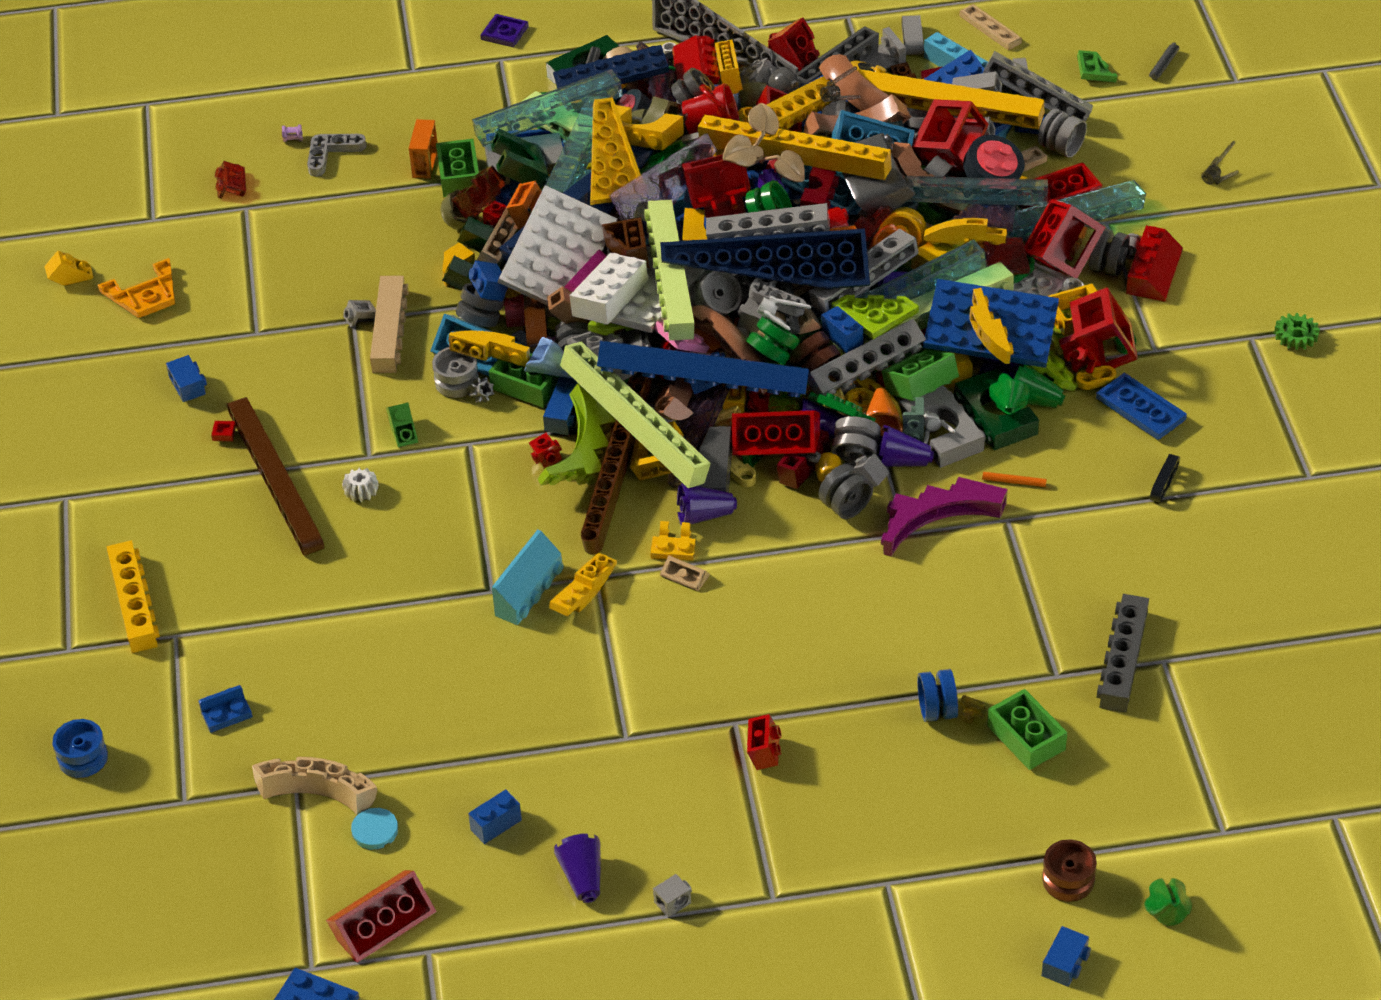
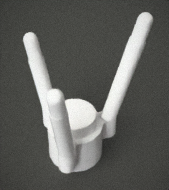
[757,296,811,331]
[924,411,955,444]

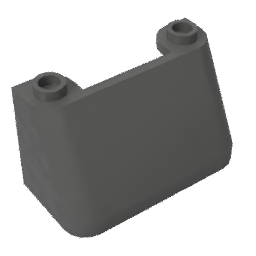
[842,133,915,221]

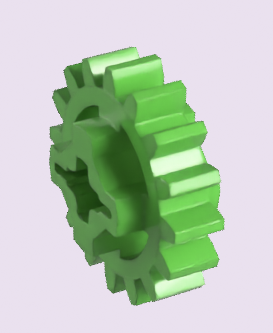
[1274,313,1320,350]

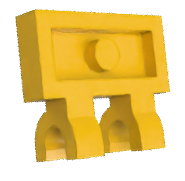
[650,521,696,561]

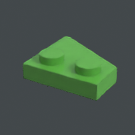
[1077,50,1118,82]

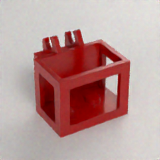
[912,99,989,172]
[682,154,751,218]
[1022,199,1106,279]
[1059,287,1138,374]

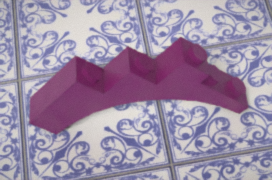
[881,477,1008,557]

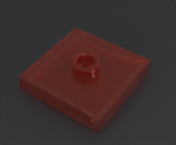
[982,237,1030,274]

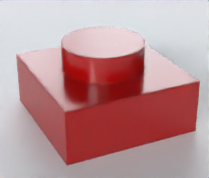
[211,421,236,441]

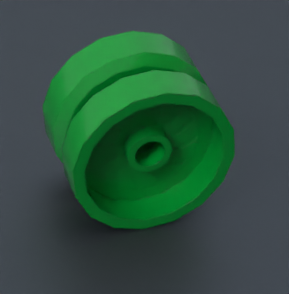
[745,180,792,213]
[746,316,800,365]

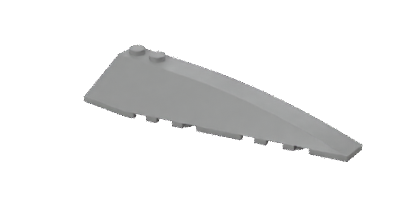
[652,0,798,74]

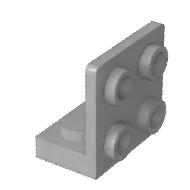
[864,27,906,71]

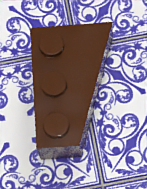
[602,217,650,268]

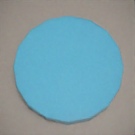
[351,808,398,850]

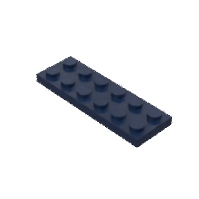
[553,45,670,100]

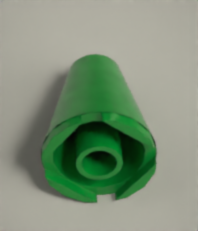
[1014,364,1066,409]

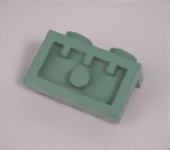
[903,397,924,443]

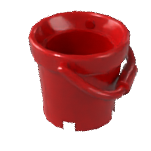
[682,83,740,134]

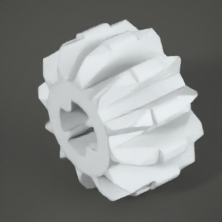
[342,467,379,503]

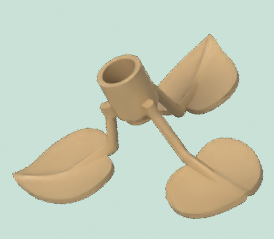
[723,103,805,182]

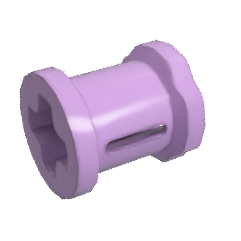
[282,124,303,142]

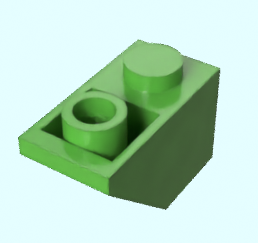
[386,402,418,447]

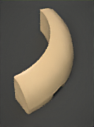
[252,757,377,815]

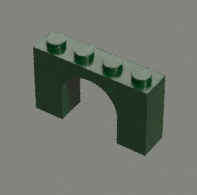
[546,35,620,85]
[490,128,549,189]
[442,217,504,290]
[953,368,1039,451]

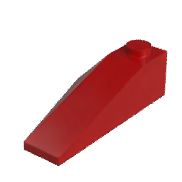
[768,17,820,72]

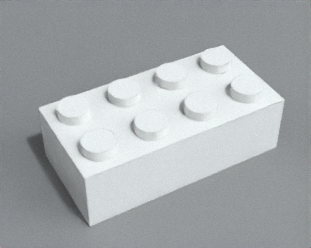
[570,253,648,324]

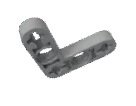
[307,134,366,177]
[748,277,806,317]

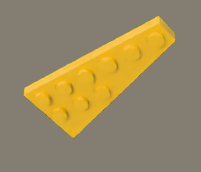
[590,97,647,205]

